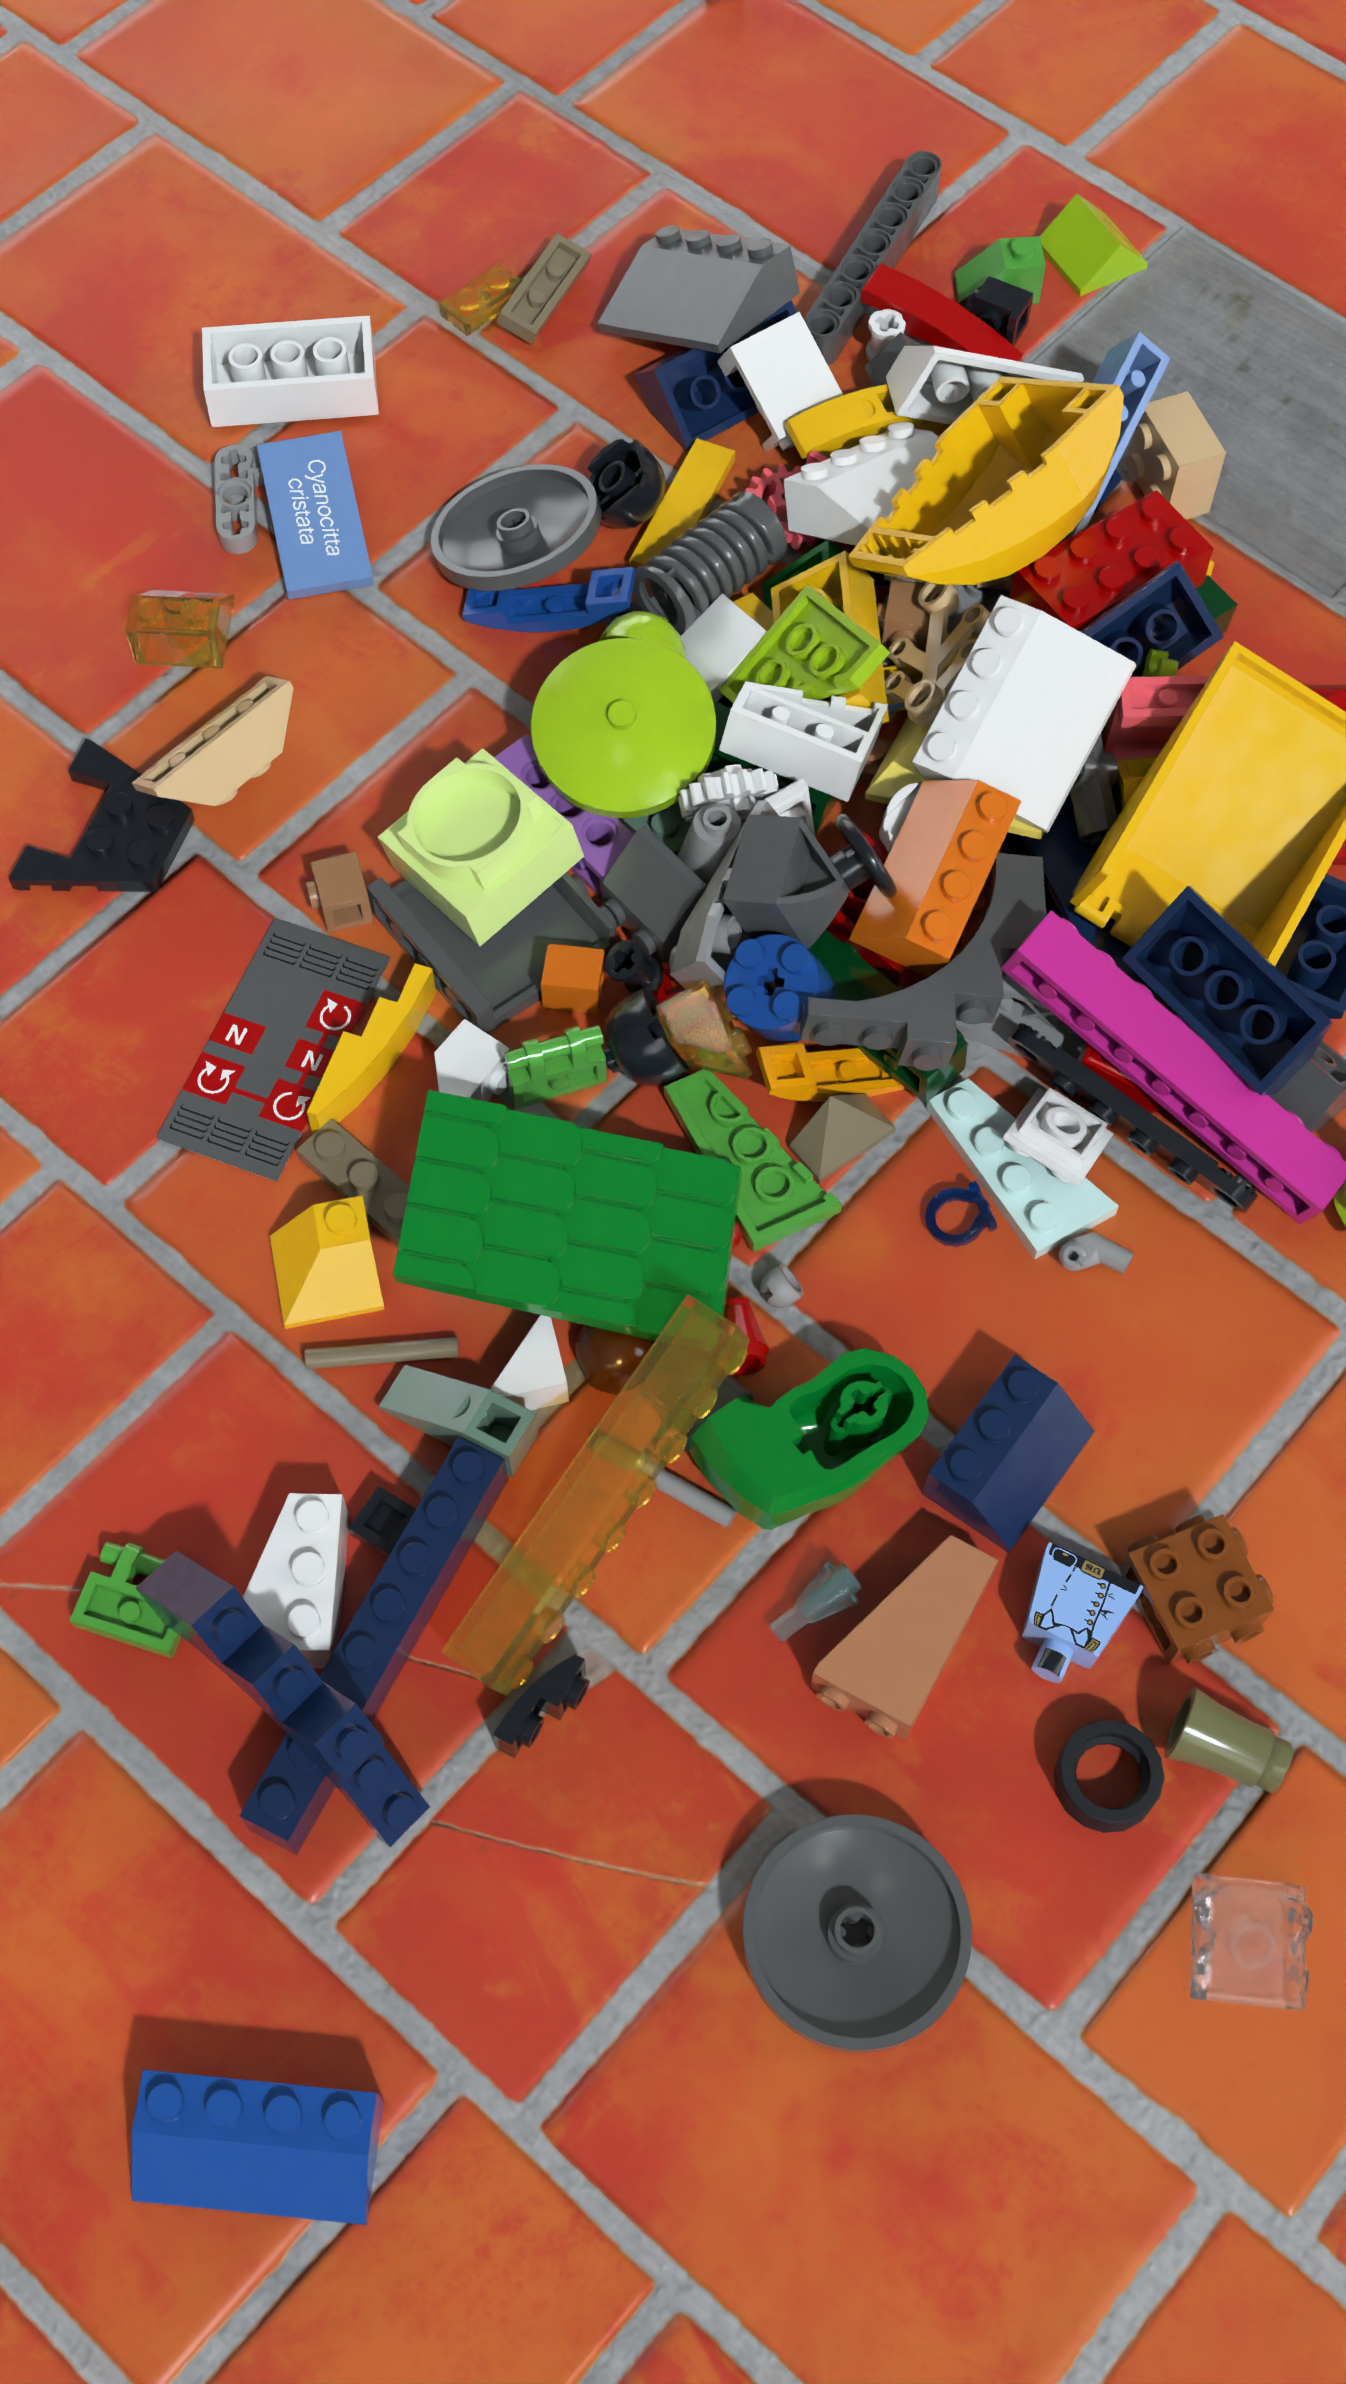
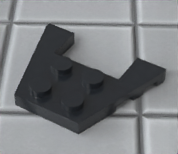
[9,739,195,892]

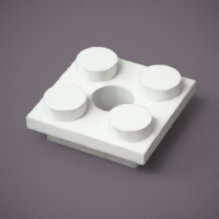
[1003,1087,1114,1187]

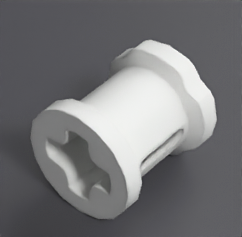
[866,309,906,361]

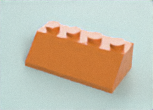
[849,780,1021,978]

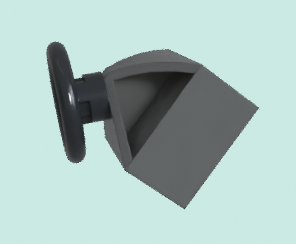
[723,814,897,949]

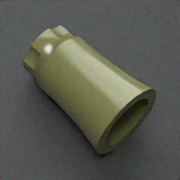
[1164,1687,1294,1793]

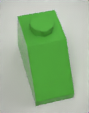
[954,236,1046,308]

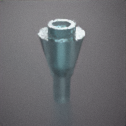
[769,1560,862,1643]

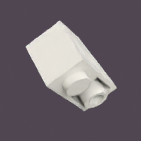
[434,1019,510,1101]

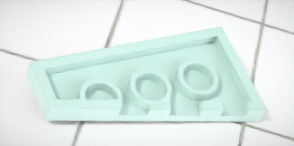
[926,1078,1119,1260]

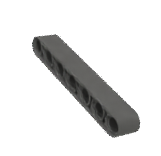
[804,151,942,365]

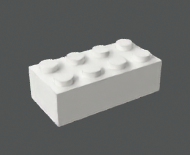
[202,316,379,427]

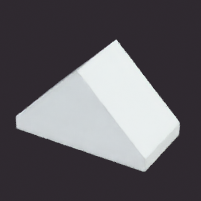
[490,1315,569,1410]

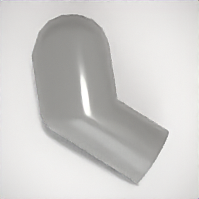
[1058,1232,1134,1275]

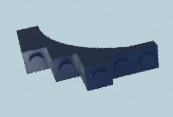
[136,1551,430,1847]

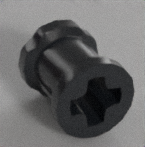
[605,940,664,994]

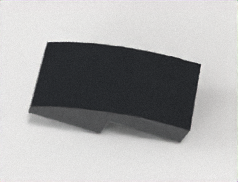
[493,1654,590,1758]

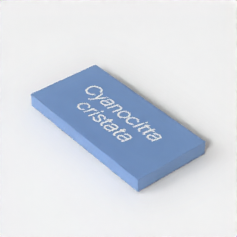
[257,431,374,600]

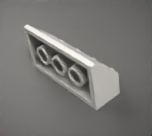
[886,346,1084,425]

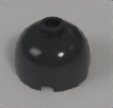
[587,439,665,529]
[602,988,691,1086]

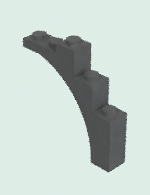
[800,853,1046,1071]

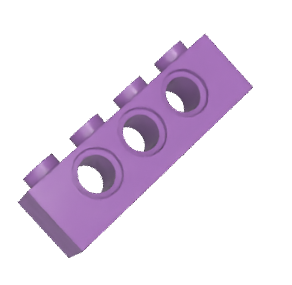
[494,734,636,900]

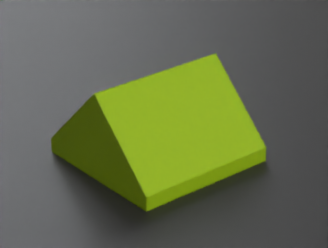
[1040,194,1148,297]

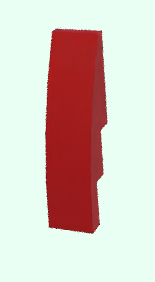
[861,263,1023,362]

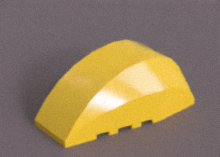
[848,376,1124,585]

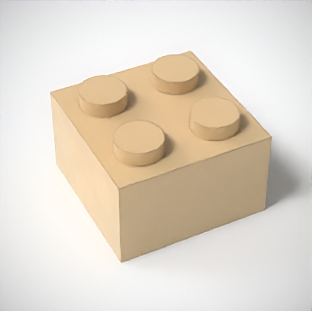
[1126,391,1226,520]

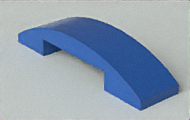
[462,567,636,632]

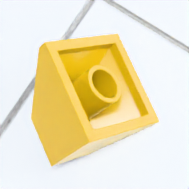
[270,1195,385,1329]

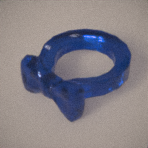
[925,1181,997,1247]

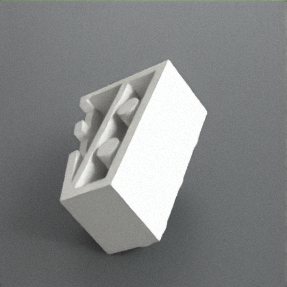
[719,681,889,802]
[243,1493,349,1668]

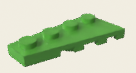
[664,1068,842,1252]

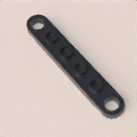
[1007,1023,1258,1213]

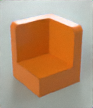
[541,944,605,1015]

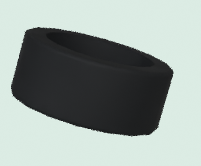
[1054,1720,1165,1833]

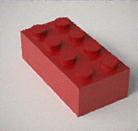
[1009,490,1214,631]

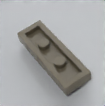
[497,233,592,344]
[296,1119,409,1247]

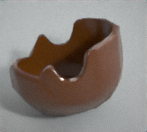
[575,1325,655,1395]

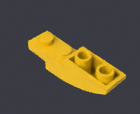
[785,384,950,459]

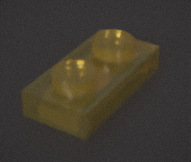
[439,262,523,337]

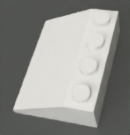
[784,422,939,546]
[912,595,1136,833]

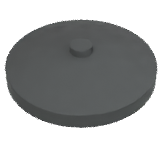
[430,464,602,591]
[742,1814,972,2053]

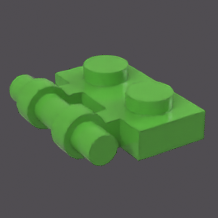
[504,1025,607,1109]
[69,1542,182,1659]

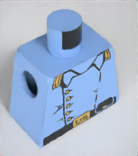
[1021,1542,1143,1683]

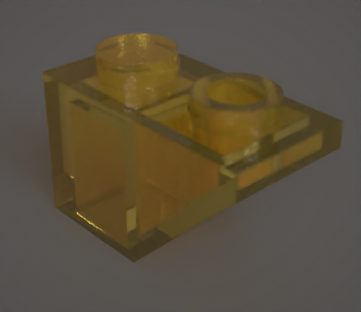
[656,979,752,1079]

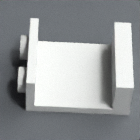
[717,312,843,452]

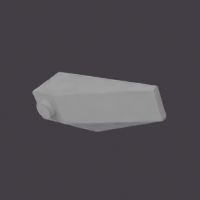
[670,800,779,995]

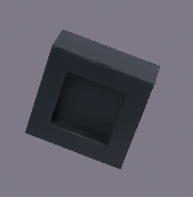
[348,1486,416,1558]

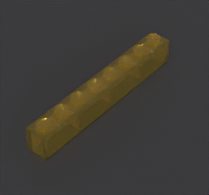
[441,1294,750,1696]

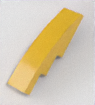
[307,963,436,1135]

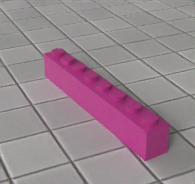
[1001,910,1346,1224]

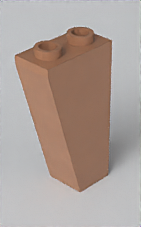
[810,1535,999,1740]

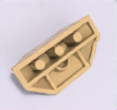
[132,676,294,806]

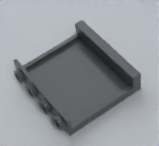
[366,872,617,1034]

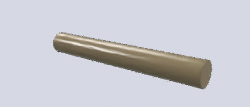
[305,1337,459,1370]

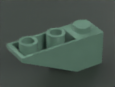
[378,1365,538,1478]

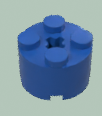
[724,934,835,1044]

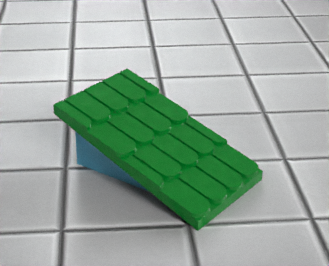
[393,1090,742,1355]

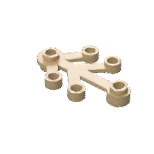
[885,582,991,725]

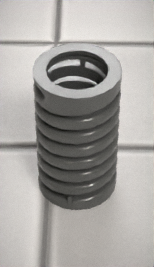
[633,491,787,636]

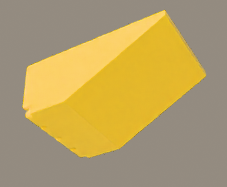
[1070,641,1346,966]

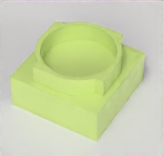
[378,748,584,946]

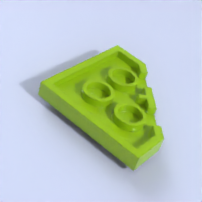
[718,584,890,704]

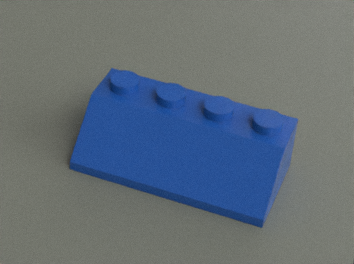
[132,2070,384,2225]

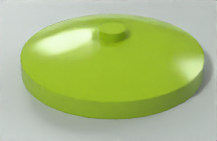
[531,638,716,818]

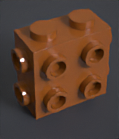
[1119,1514,1274,1665]

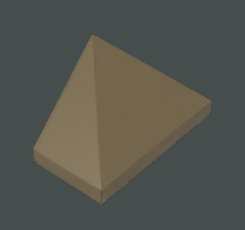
[789,1094,896,1184]

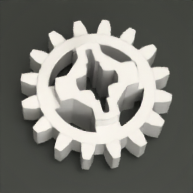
[678,764,780,822]

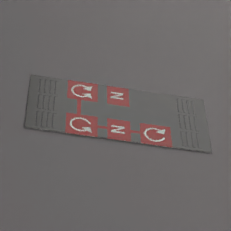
[157,918,391,1181]

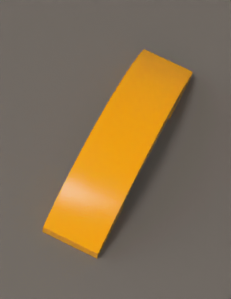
[756,1043,906,1102]

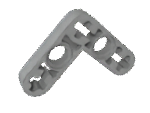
[214,441,277,554]

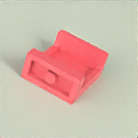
[1102,676,1210,759]

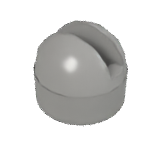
[760,1263,804,1308]

